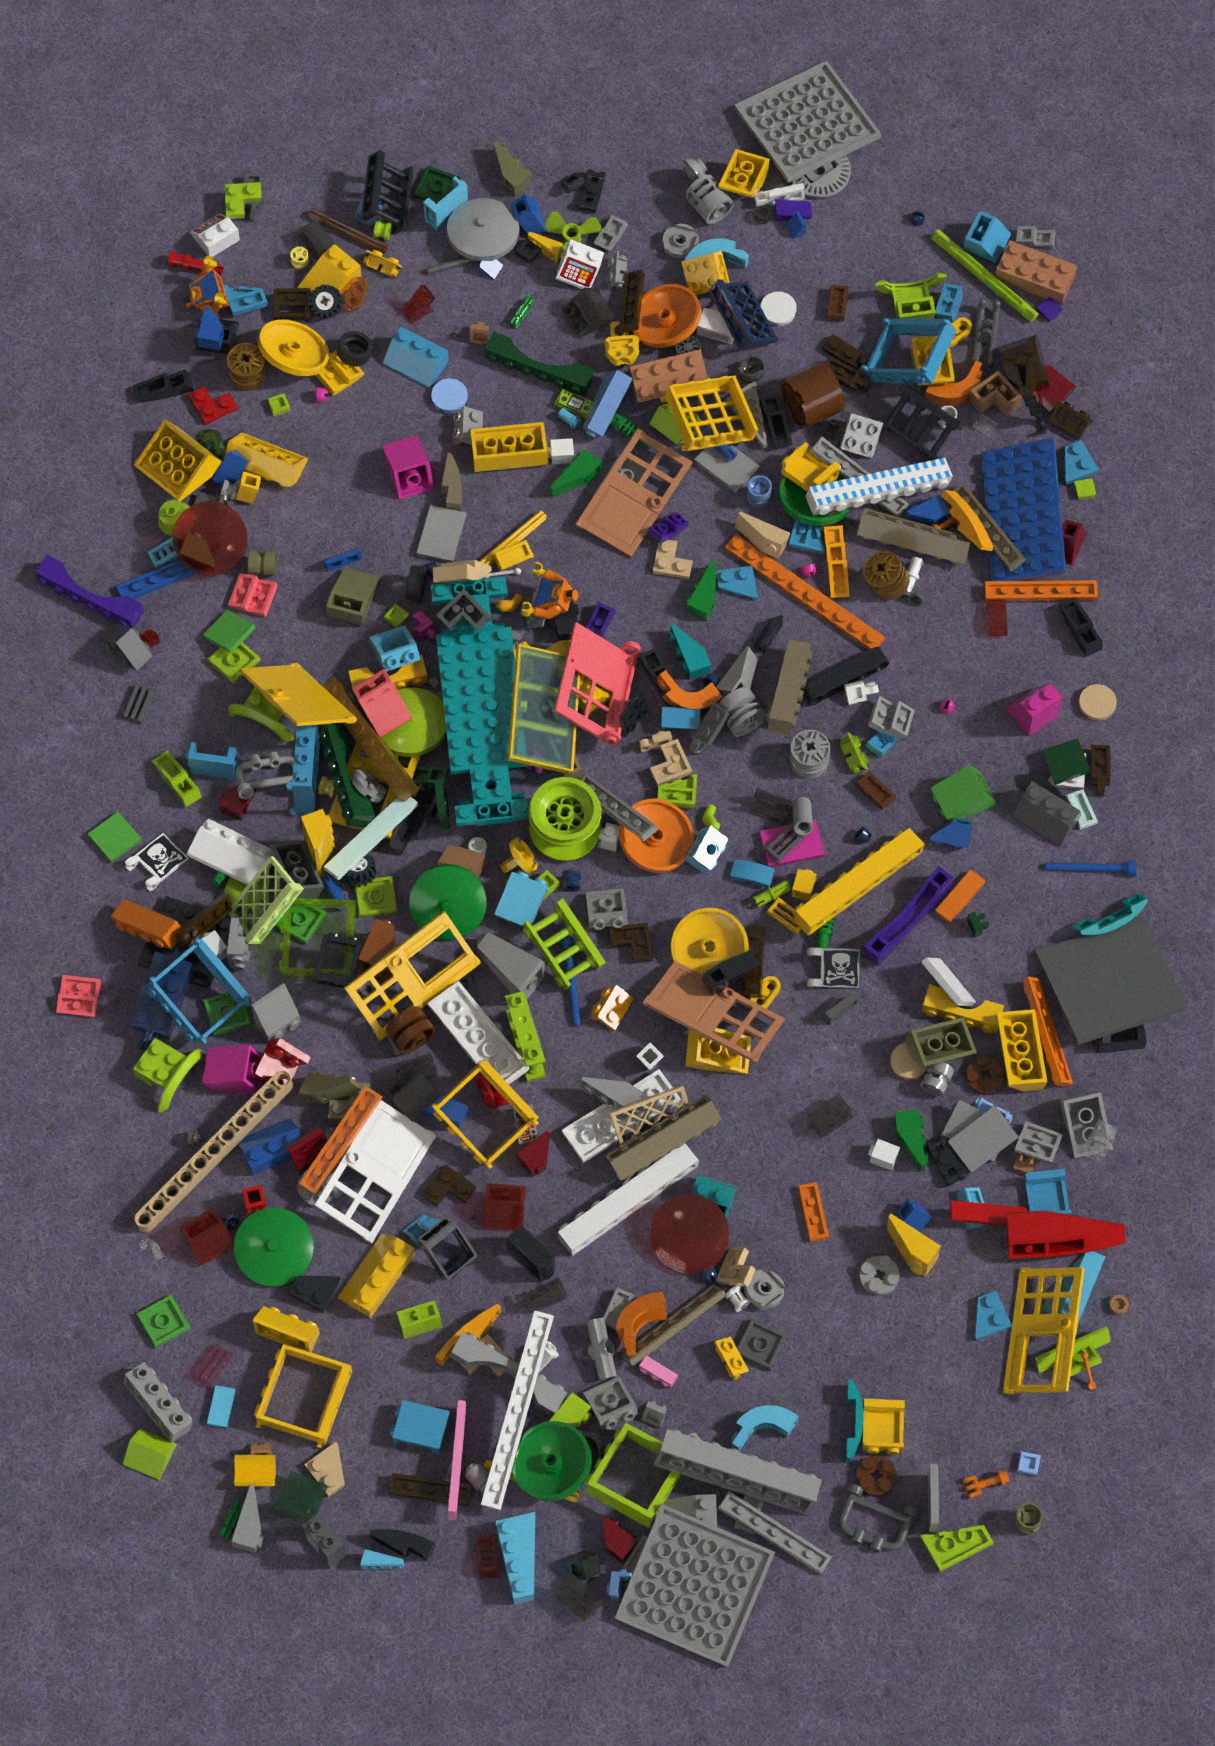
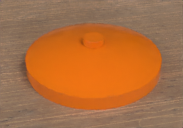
[632,284,702,348]
[619,799,694,873]

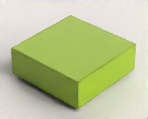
[267,393,291,416]
[1074,478,1096,500]
[383,603,410,628]

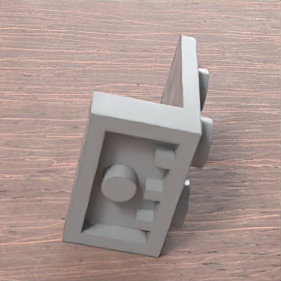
[840,411,883,458]

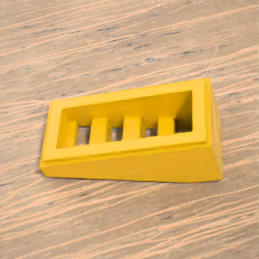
[528,232,563,263]

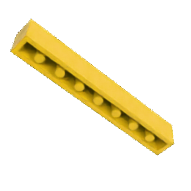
[793,828,924,936]

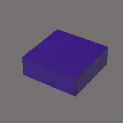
[1036,297,1062,322]

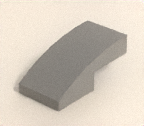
[594,215,628,252]
[1016,226,1056,249]

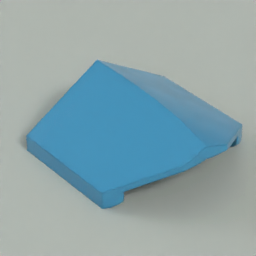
[402,1214,440,1251]

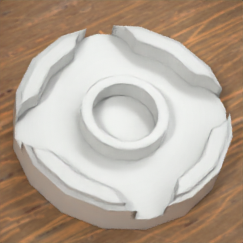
[761,292,796,326]

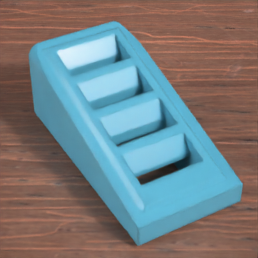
[147,533,185,568]
[360,1550,404,1570]

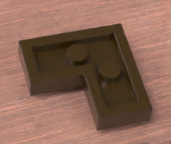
[609,922,653,963]
[421,1164,477,1207]

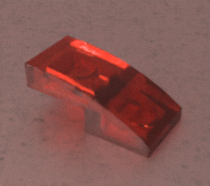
[987,600,1008,636]

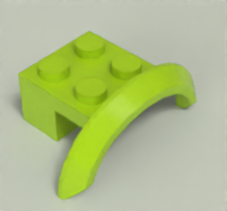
[875,273,947,319]
[227,687,294,741]
[133,1038,203,1113]

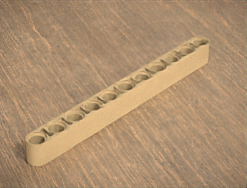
[135,1070,293,1232]

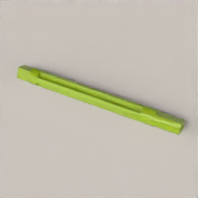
[931,229,1039,322]

